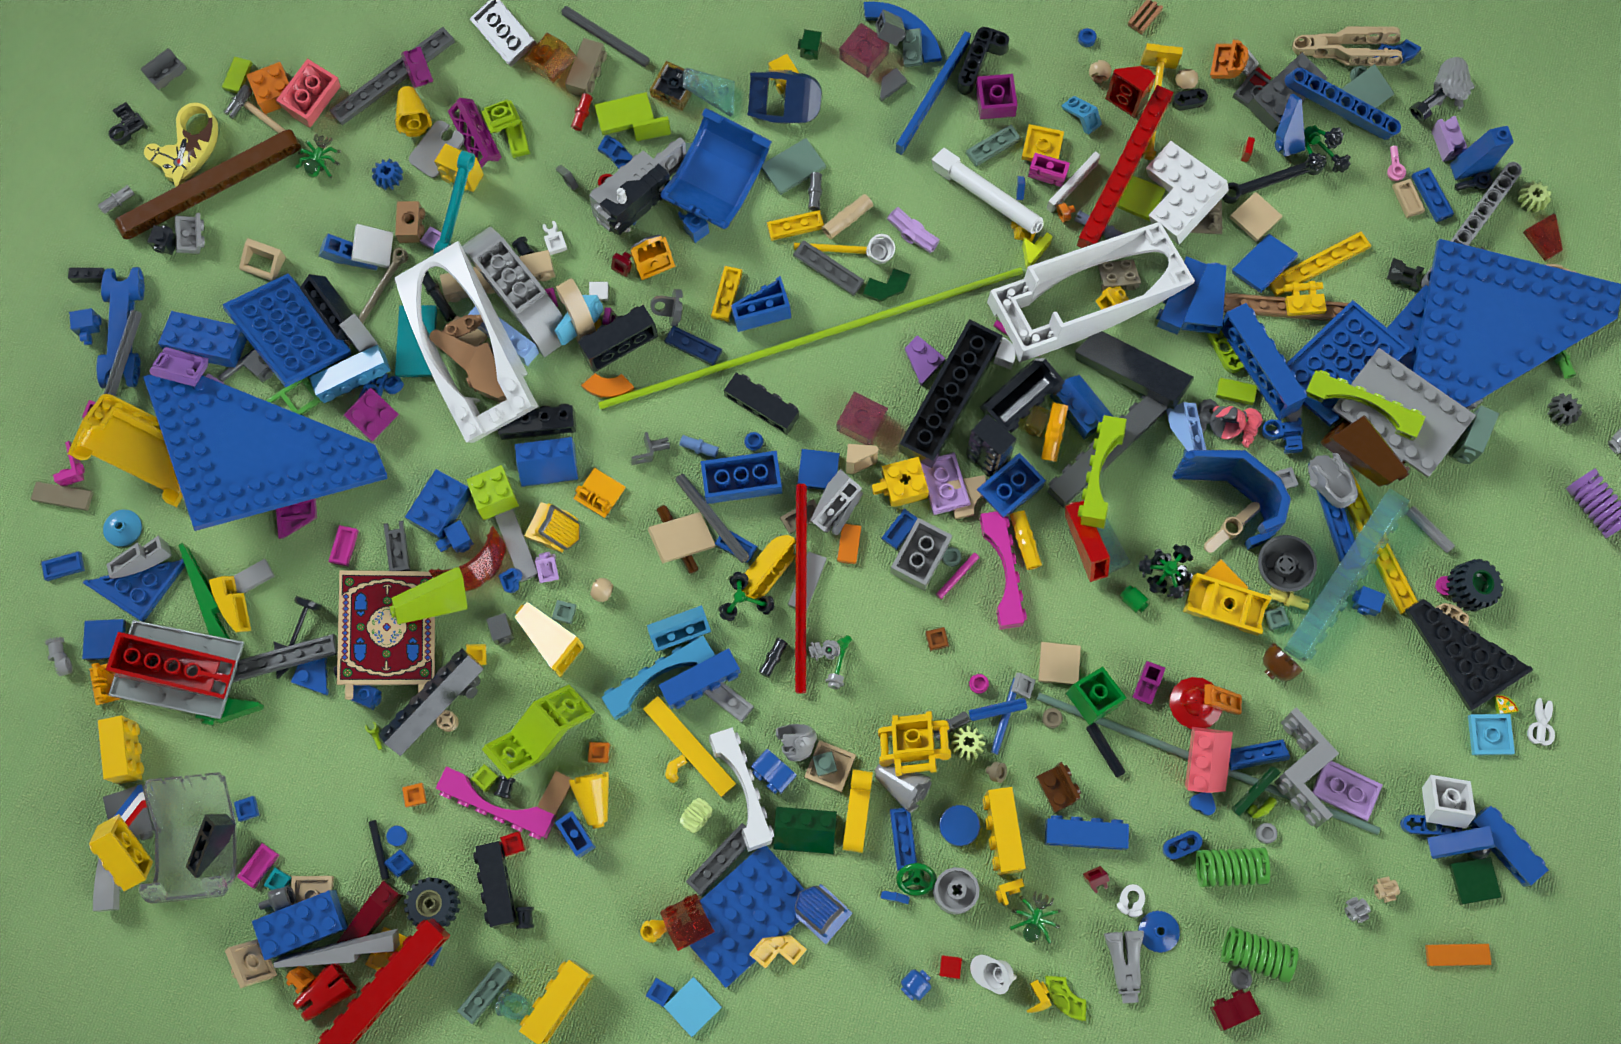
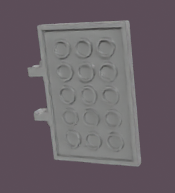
[1332,348,1476,478]

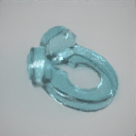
[495,989,529,1019]

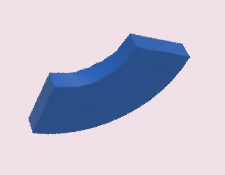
[1372,39,1422,64]

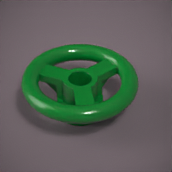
[896,863,937,896]

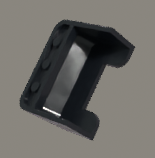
[979,358,1065,433]

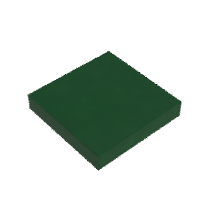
[1449,857,1502,905]

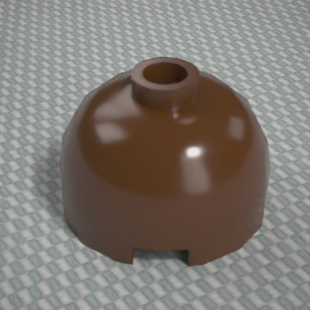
[1263,643,1303,681]

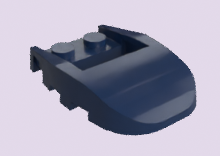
[747,70,822,124]

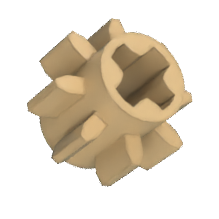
[1374,876,1400,903]

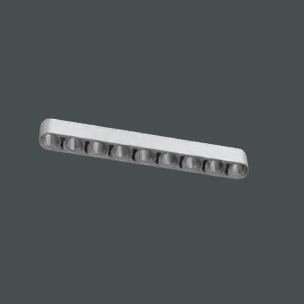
[1421,162,1522,288]

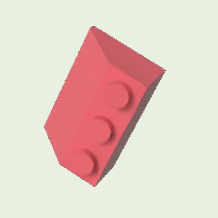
[276,59,341,128]
[1185,727,1233,793]

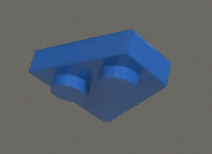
[291,657,328,695]

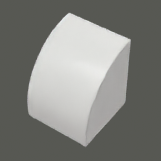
[994,337,1015,370]

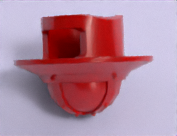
[1169,677,1222,729]

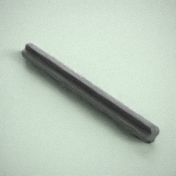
[561,6,650,67]
[104,310,142,396]
[676,474,749,563]

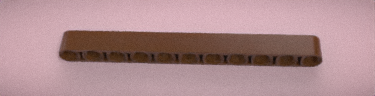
[114,129,301,240]

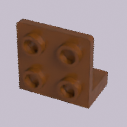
[1036,762,1081,813]

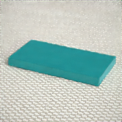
[395,305,437,377]

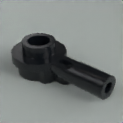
[1455,172,1493,191]

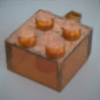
[524,33,577,83]

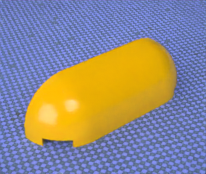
[742,535,796,599]

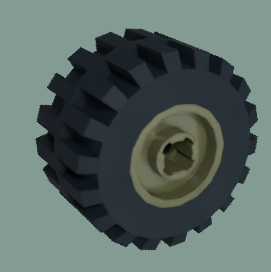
[404,877,461,927]

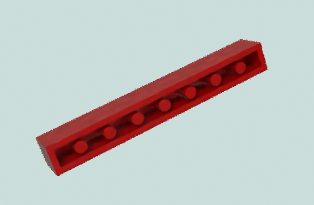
[318,918,451,1044]

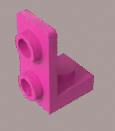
[53,441,85,487]

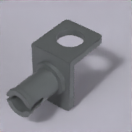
[631,432,670,465]

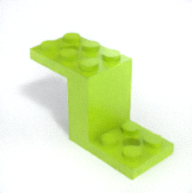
[481,684,595,779]

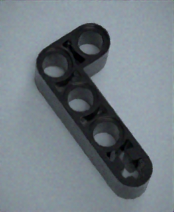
[957,27,1009,95]

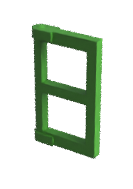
[266,378,321,415]

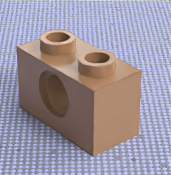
[395,201,425,243]

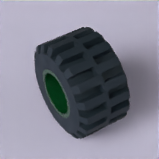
[1446,559,1503,612]

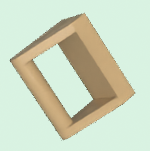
[239,238,286,281]
[846,444,878,474]

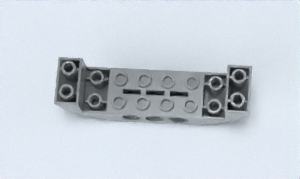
[462,227,563,358]

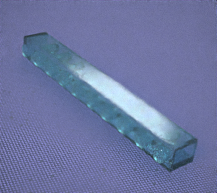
[1283,488,1410,662]

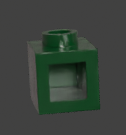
[798,29,822,60]

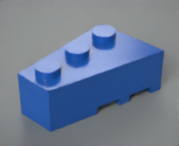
[731,276,792,332]

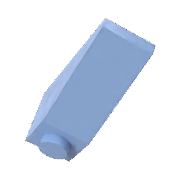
[1167,402,1206,451]

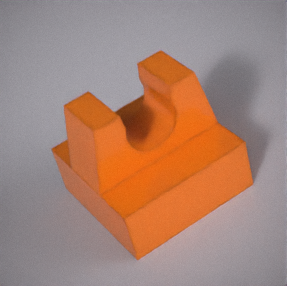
[286,966,316,994]

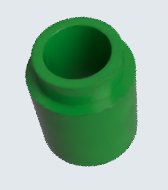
[1120,585,1149,613]

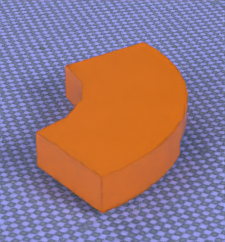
[581,373,635,398]

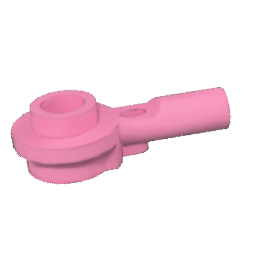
[1387,146,1406,181]

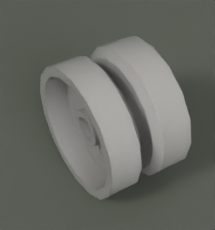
[933,867,979,915]

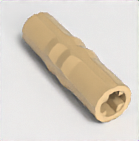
[822,194,873,239]

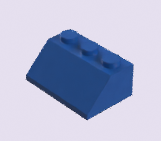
[1050,375,1114,440]
[515,437,578,487]

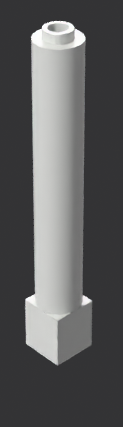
[931,148,1043,234]

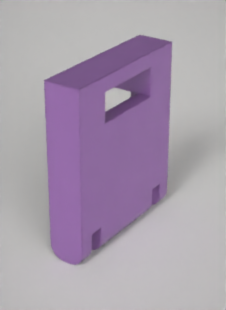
[150,347,209,387]

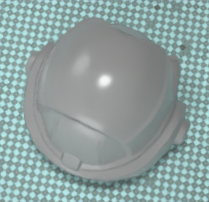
[776,724,817,762]

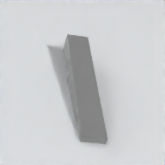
[274,929,400,968]

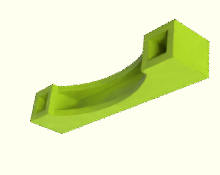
[1306,370,1426,441]
[1078,415,1127,529]

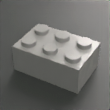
[890,518,952,591]

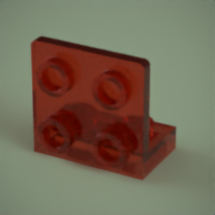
[660,894,714,951]

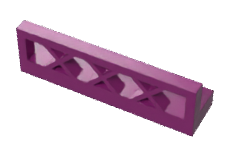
[448,98,502,168]

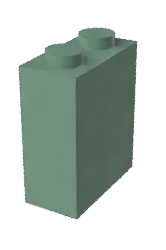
[1452,405,1499,465]

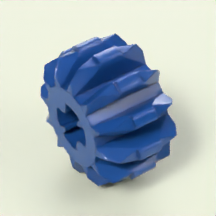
[372,158,403,191]

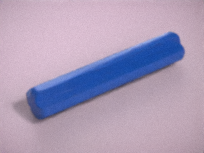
[969,698,1027,721]

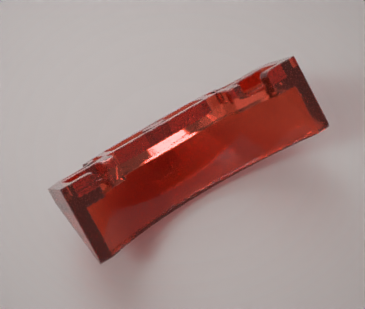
[429,526,506,592]

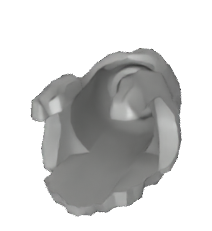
[1433,57,1475,110]
[1308,453,1358,508]

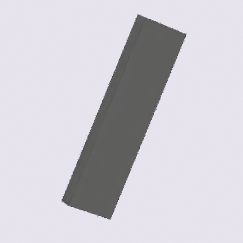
[793,240,864,296]
[686,823,747,896]

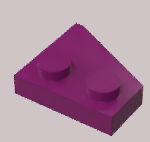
[276,499,317,539]

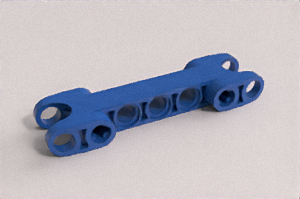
[96,267,145,389]

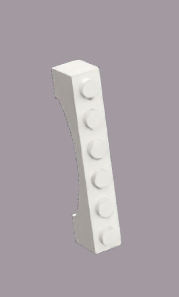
[709,728,774,852]

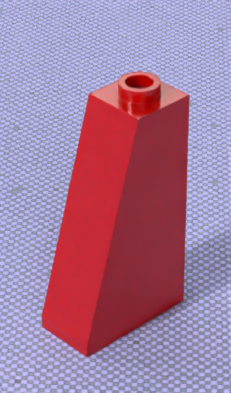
[1065,500,1110,582]

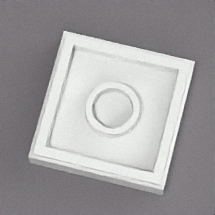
[351,224,393,268]

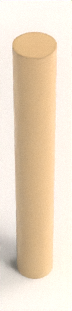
[244,101,285,133]

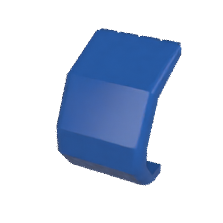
[661,108,772,229]
[1172,450,1291,550]

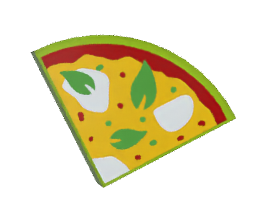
[1493,694,1519,714]

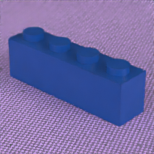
[1156,256,1207,335]
[659,648,741,709]
[1469,806,1548,887]
[1045,815,1129,850]

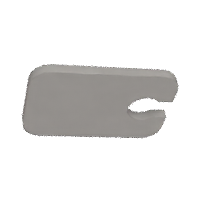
[409,121,464,178]

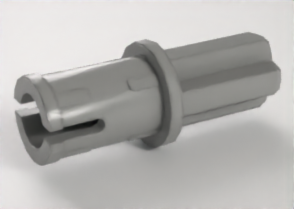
[98,185,135,214]

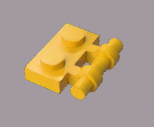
[1284,281,1327,316]

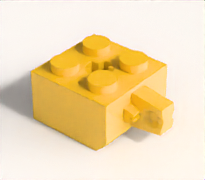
[871,457,929,507]

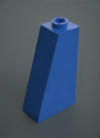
[1450,126,1514,180]
[1181,263,1227,334]

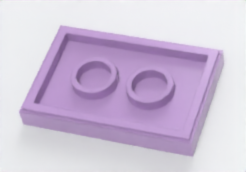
[921,452,971,515]
[1312,761,1383,822]

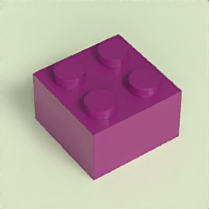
[976,74,1018,120]
[343,388,399,442]

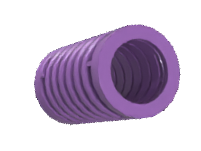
[1565,468,1621,539]

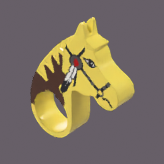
[144,103,218,187]

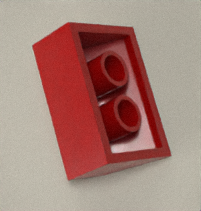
[1105,66,1156,118]

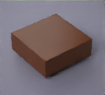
[925,627,949,651]

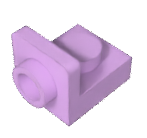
[535,552,559,583]

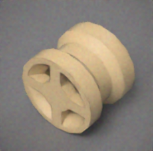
[436,710,459,732]

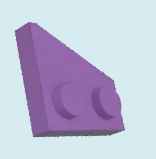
[905,335,945,386]

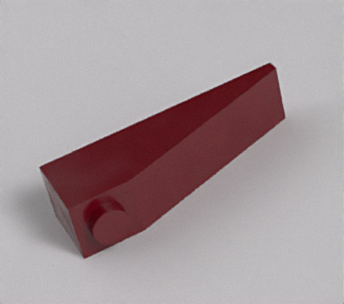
[337,881,404,943]

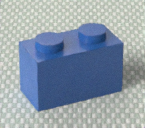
[555,811,596,858]

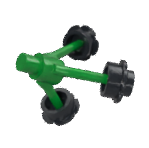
[719,572,775,621]

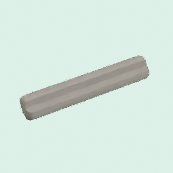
[1406,506,1455,553]

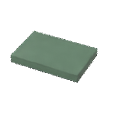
[1341,64,1395,125]
[761,138,826,195]

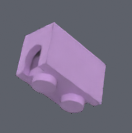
[1431,116,1467,162]

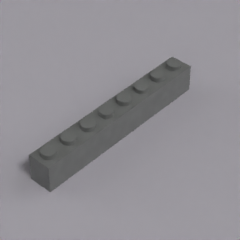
[1047,395,1169,508]

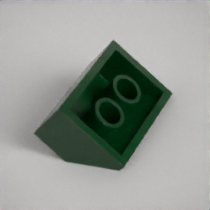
[773,806,837,855]

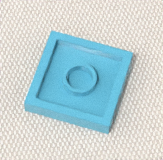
[1468,714,1515,755]
[663,977,722,1037]

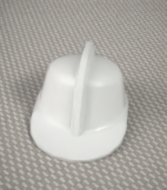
[970,955,1017,994]

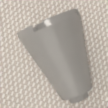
[875,764,932,813]

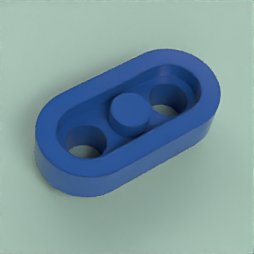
[1162,831,1202,860]

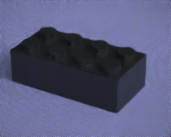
[578,305,658,373]
[966,414,1017,477]

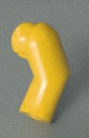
[665,754,688,783]

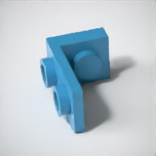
[1062,96,1102,135]

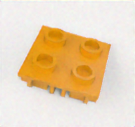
[573,468,626,518]
[89,663,121,706]

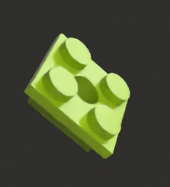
[481,99,521,133]

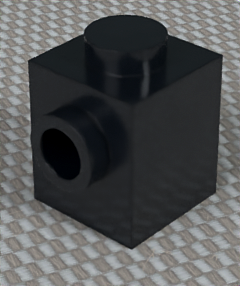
[147,226,176,255]

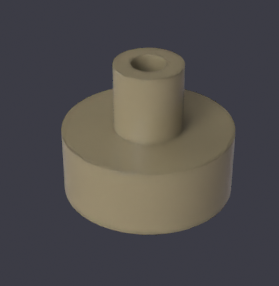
[986,762,1007,783]

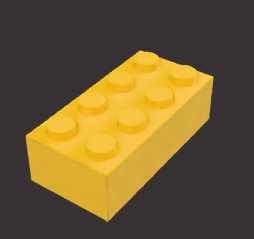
[982,787,1026,875]
[519,960,594,1044]

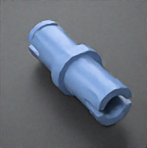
[679,435,719,458]

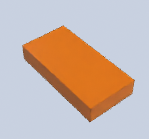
[837,524,861,564]

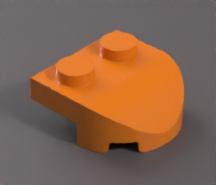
[1210,40,1249,79]

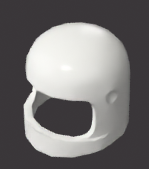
[866,234,895,264]

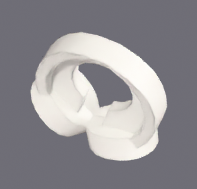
[1117,884,1145,917]

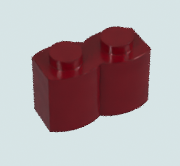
[1210,988,1261,1031]

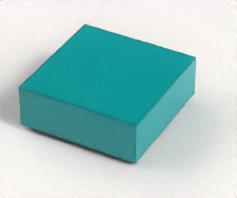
[264,867,292,890]

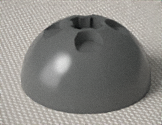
[1258,535,1317,592]

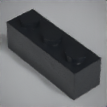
[68,268,105,283]

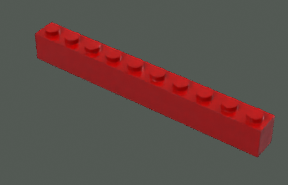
[1077,85,1174,248]

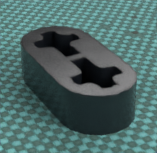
[1173,89,1208,110]

